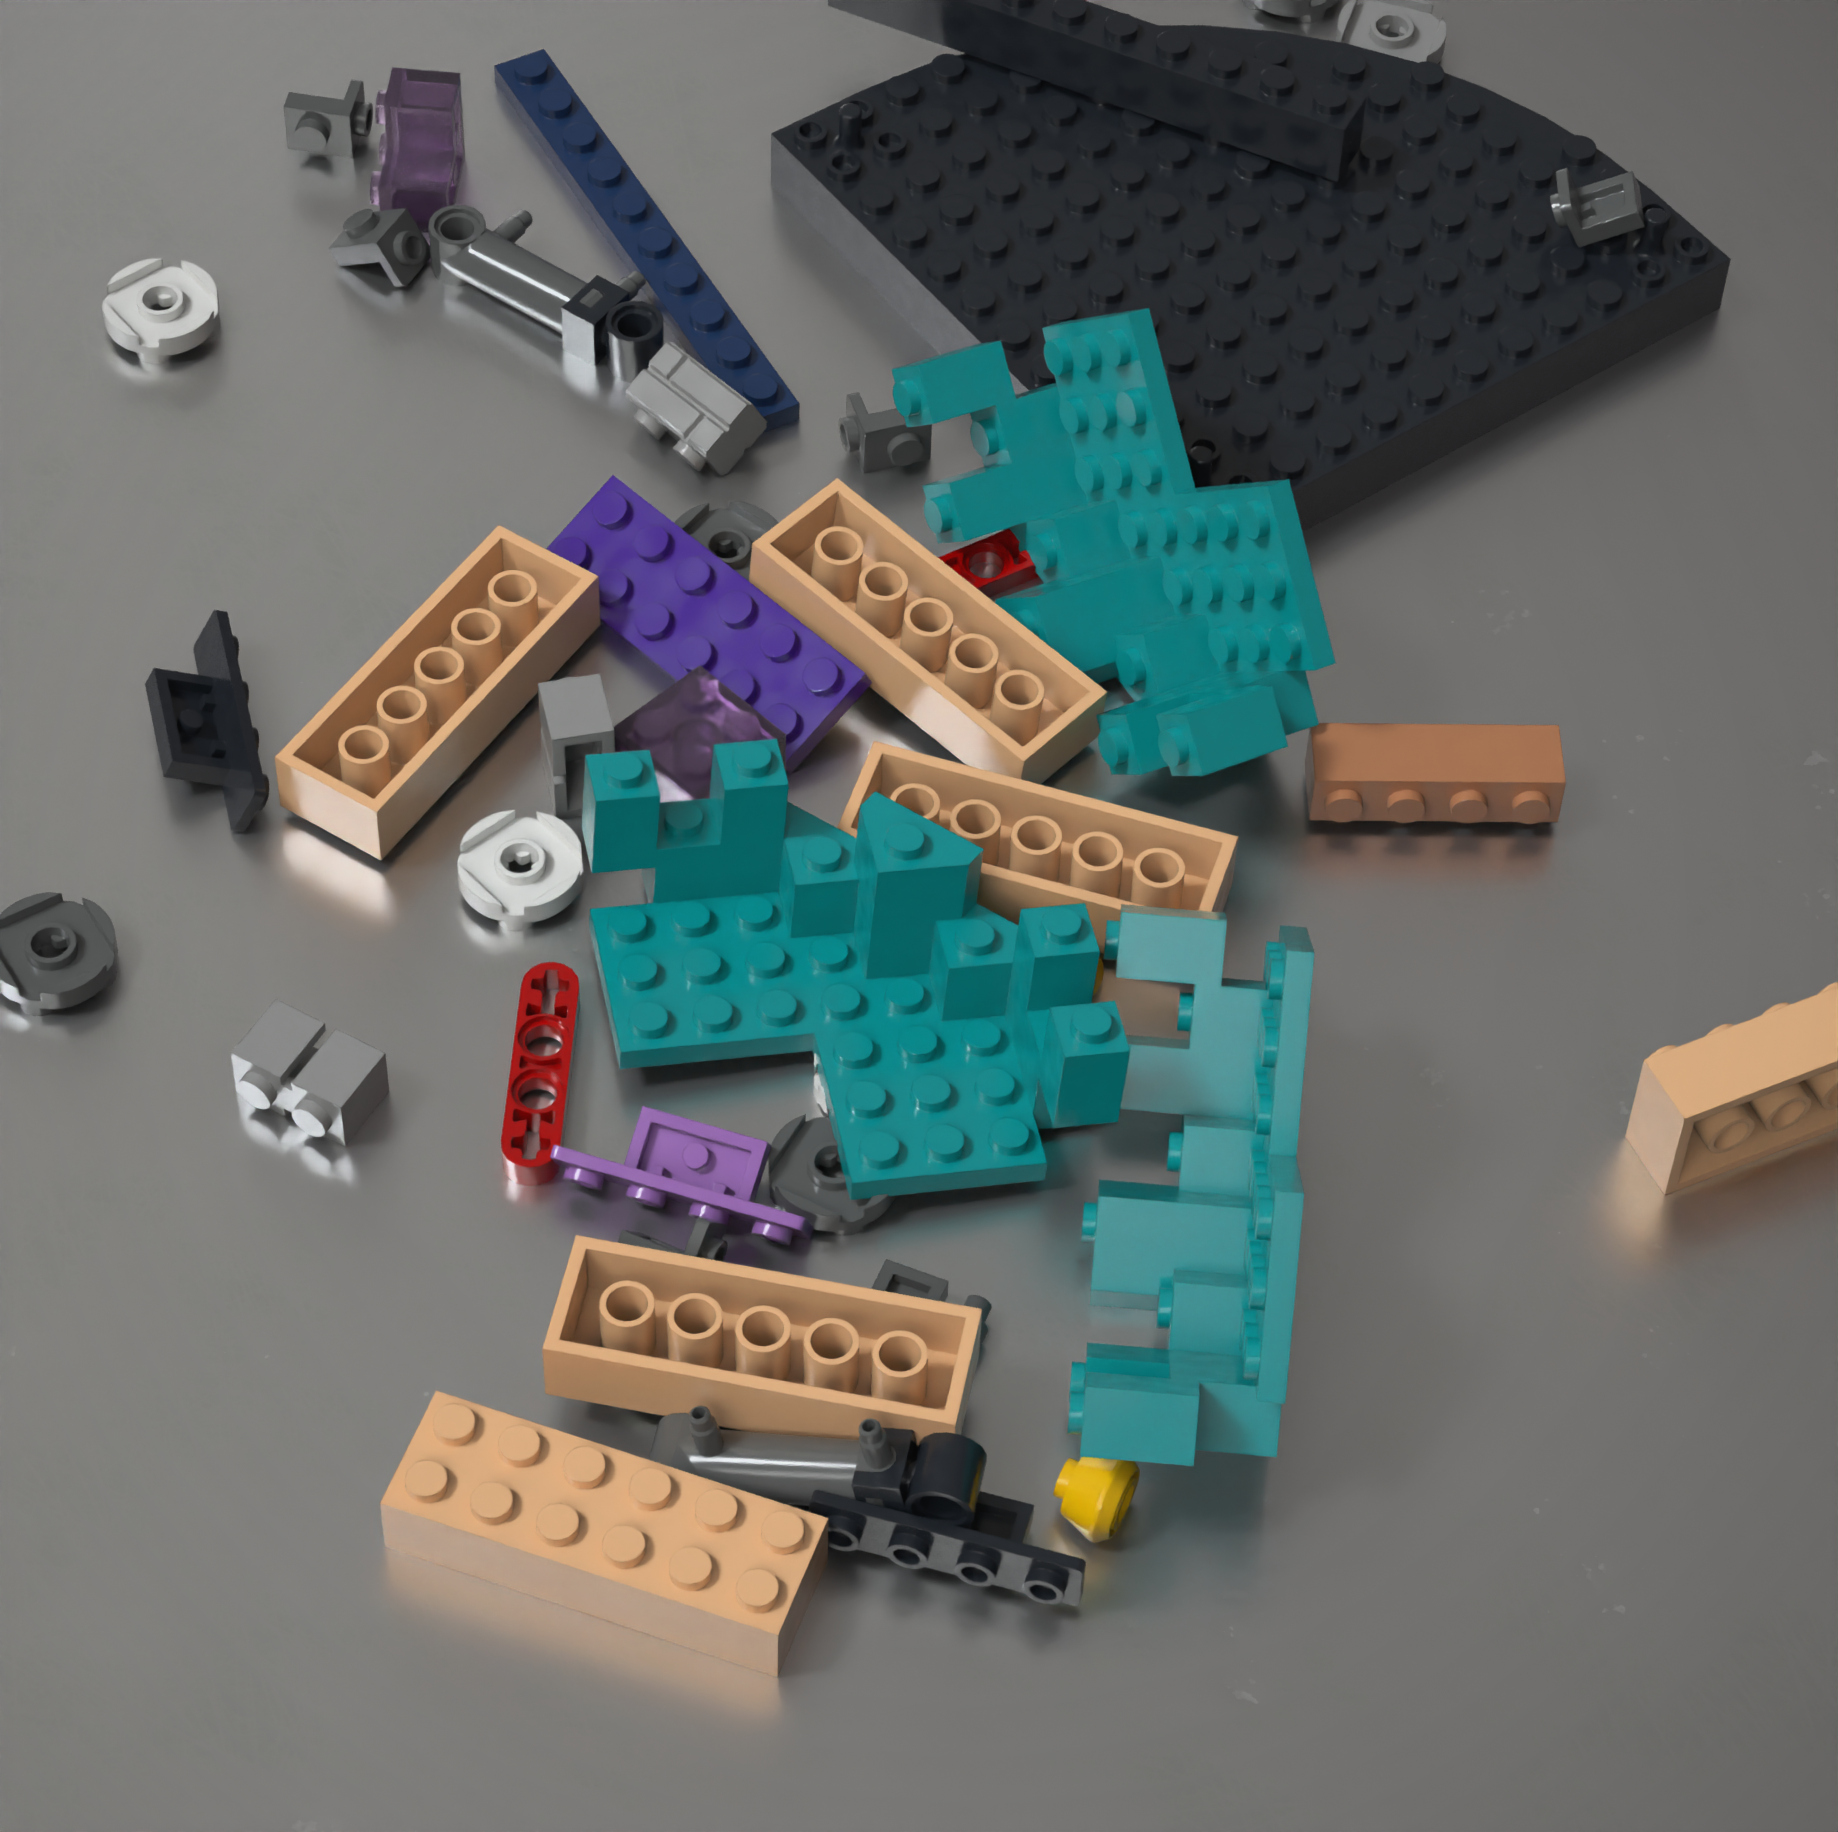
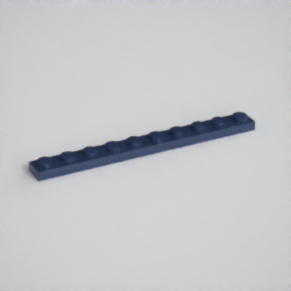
[494,49,800,434]

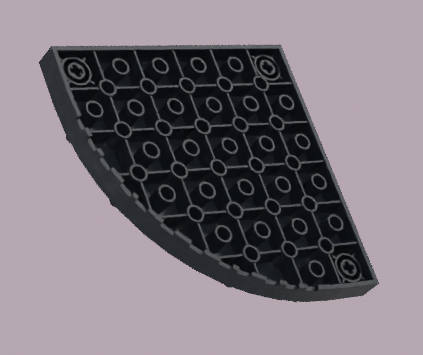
[771,25,1731,532]

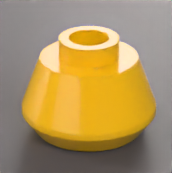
[1053,1457,1140,1543]

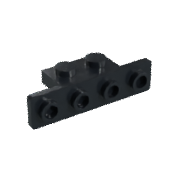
[145,610,269,832]
[809,1490,1086,1606]

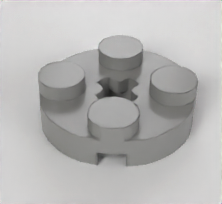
[1336,0,1447,64]

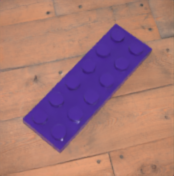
[546,475,872,775]

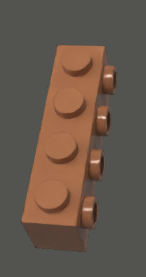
[1305,723,1566,824]

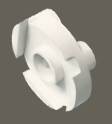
[102,258,220,364]
[457,810,584,931]

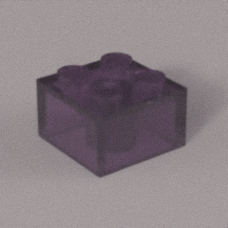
[614,665,786,803]

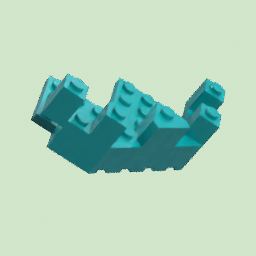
[891,308,1336,776]
[582,739,1131,1200]
[1067,904,1315,1466]

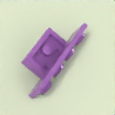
[550,1106,813,1245]

